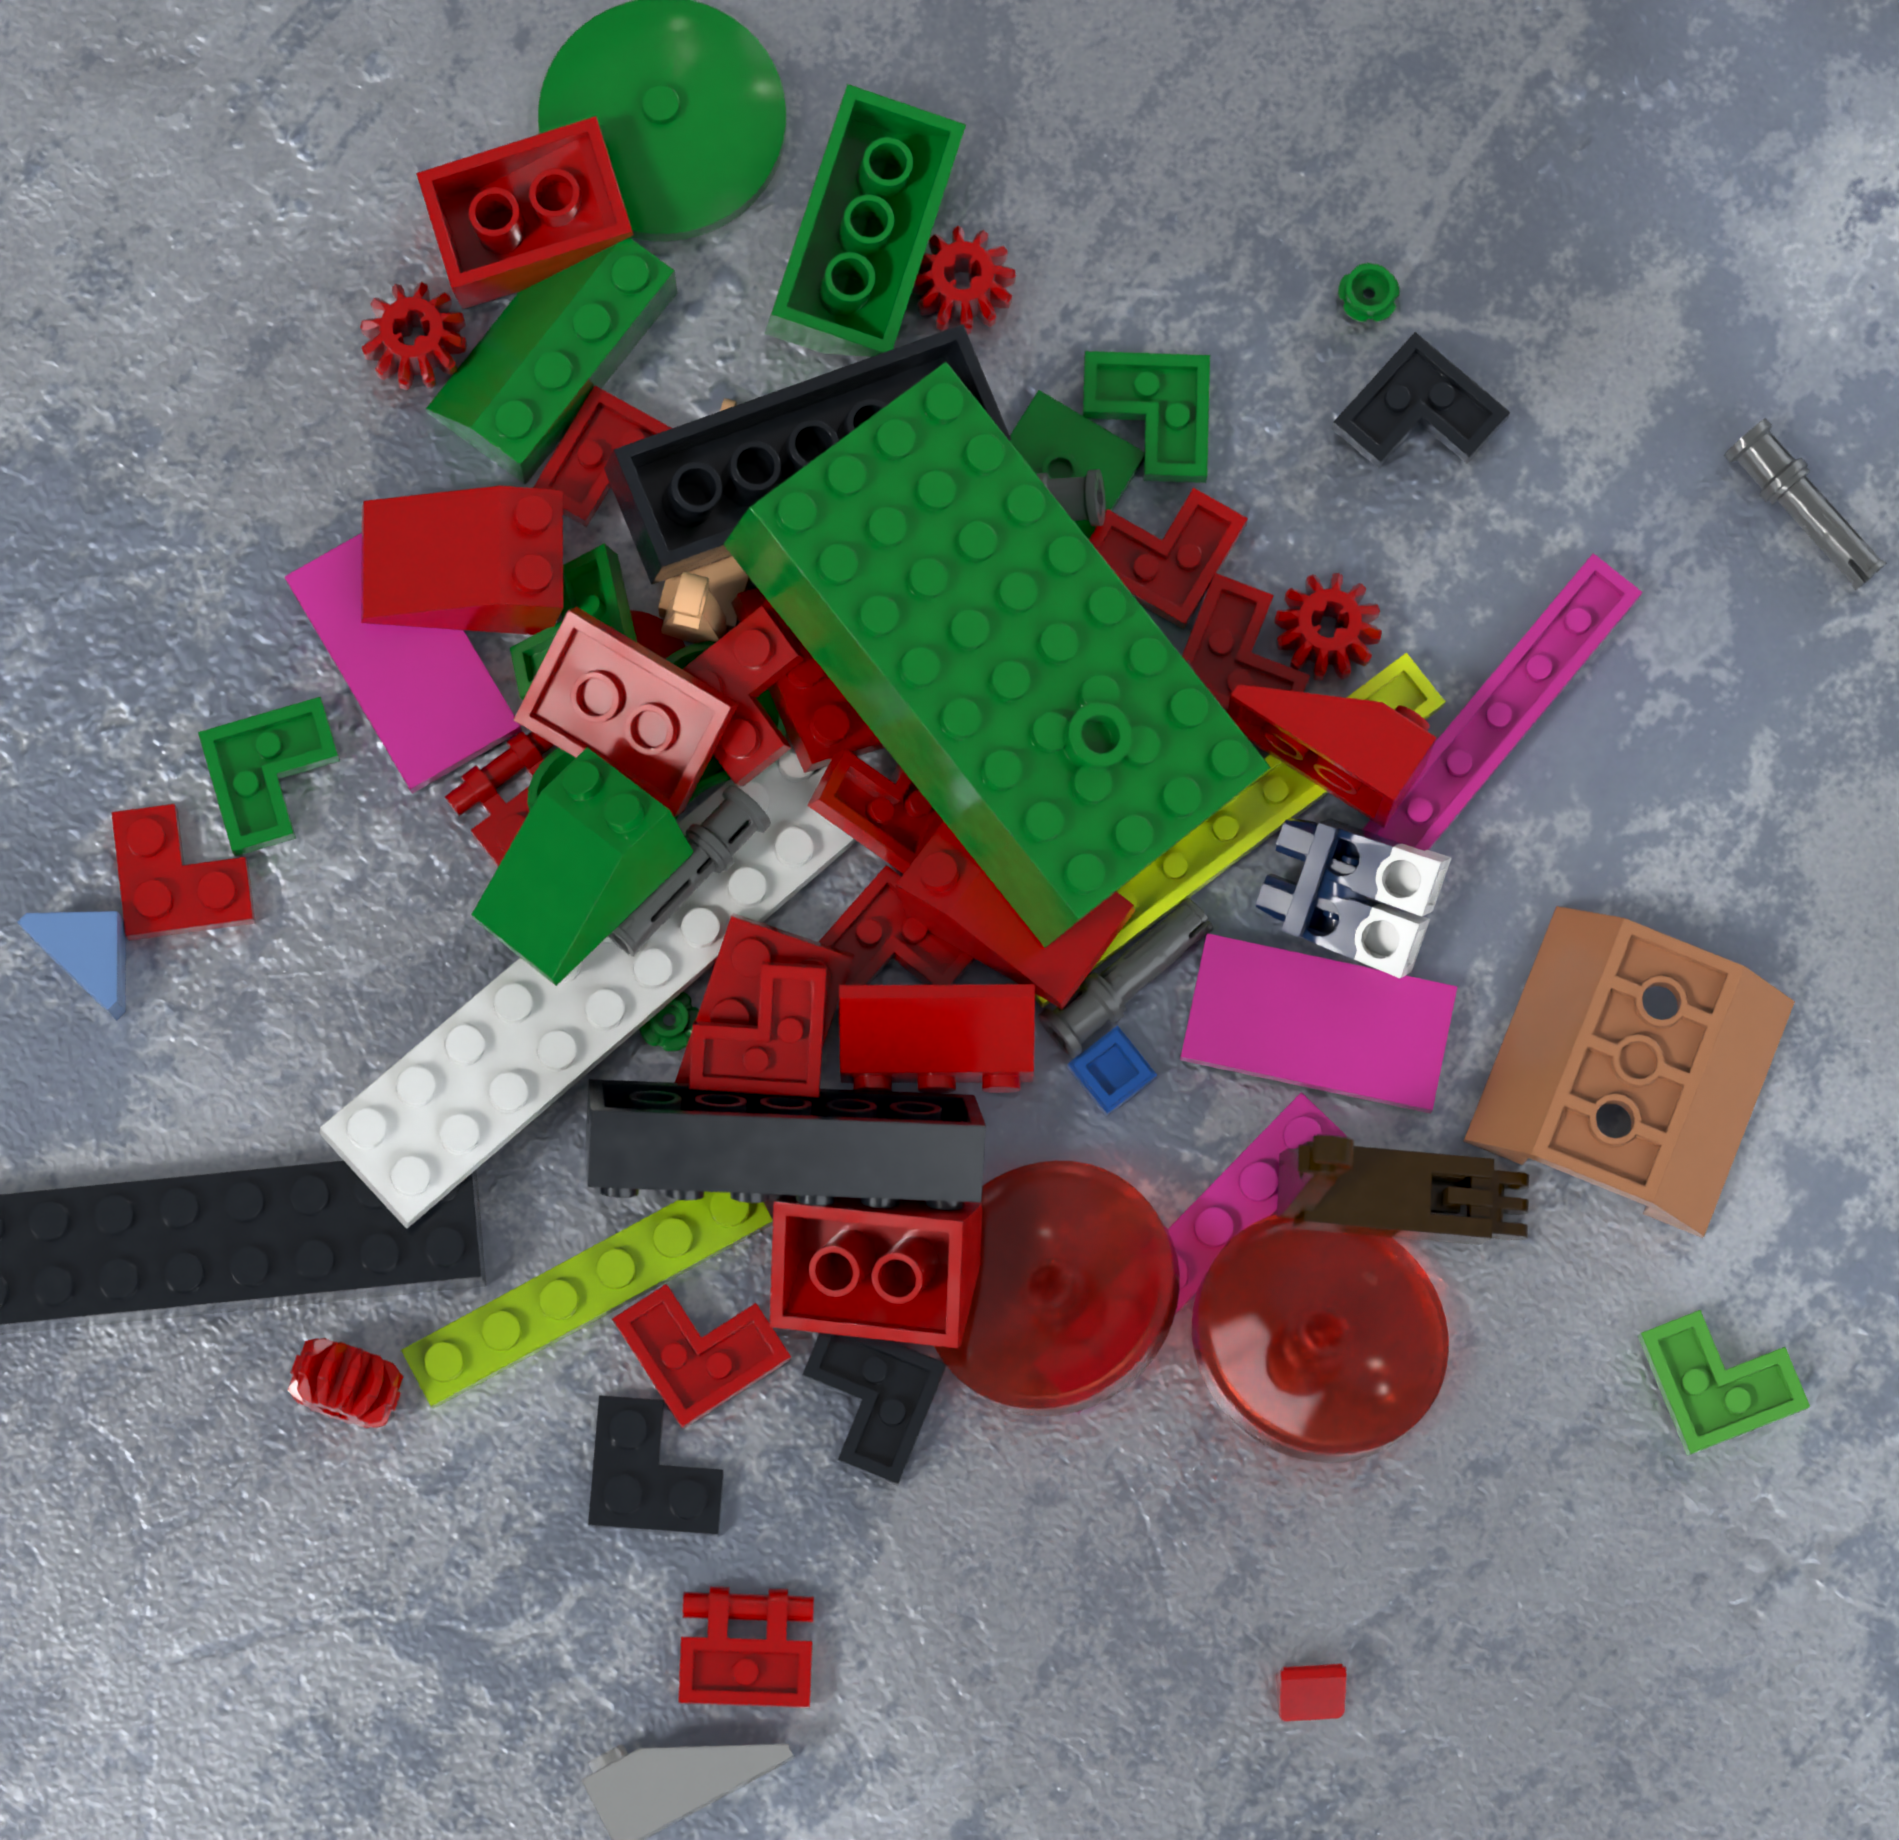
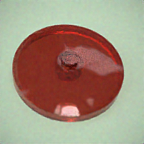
[934,1160,1180,1416]
[1192,1214,1449,1463]

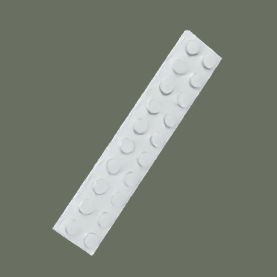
[320,732,857,1229]

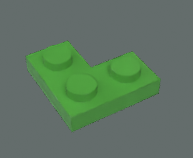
[1638,1310,1810,1456]

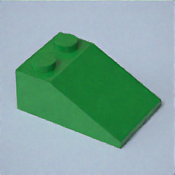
[471,747,694,986]

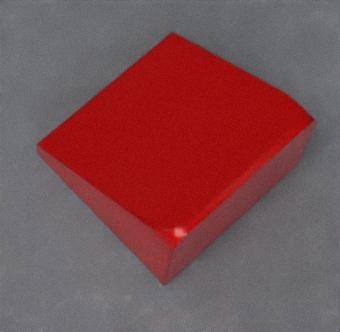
[1276,1664,1347,1722]

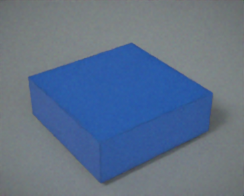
[1067,1025,1157,1117]

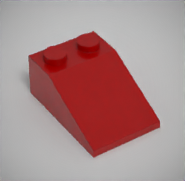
[416,116,634,310]
[361,486,563,635]
[1227,684,1437,828]
[895,821,1135,1009]

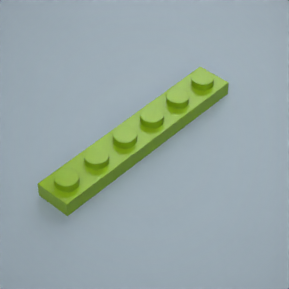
[401,1192,773,1409]

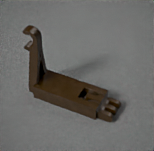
[1277,1135,1529,1245]

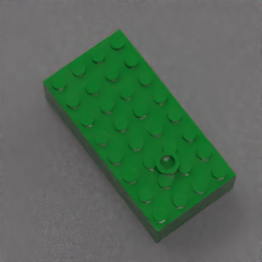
[723,362,1271,948]

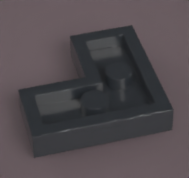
[1331,332,1510,469]
[802,1333,947,1486]
[588,1395,724,1537]

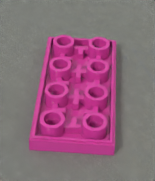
[284,533,522,794]
[1180,933,1458,1114]

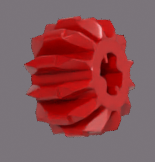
[912,225,1016,334]
[360,281,467,391]
[1274,573,1382,681]
[288,1338,403,1429]

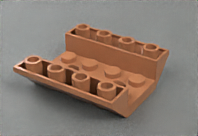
[1463,906,1795,1238]

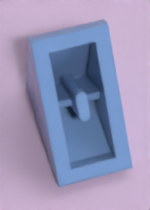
[17,911,126,1021]

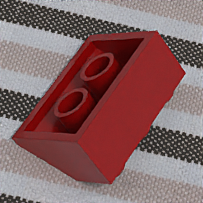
[839,984,1035,1093]
[770,1195,983,1348]

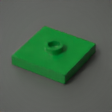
[1010,390,1145,540]

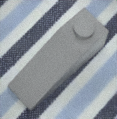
[581,1744,795,1840]

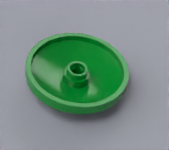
[538,0,787,242]

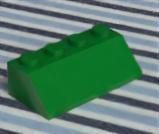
[764,84,966,357]
[426,237,678,485]

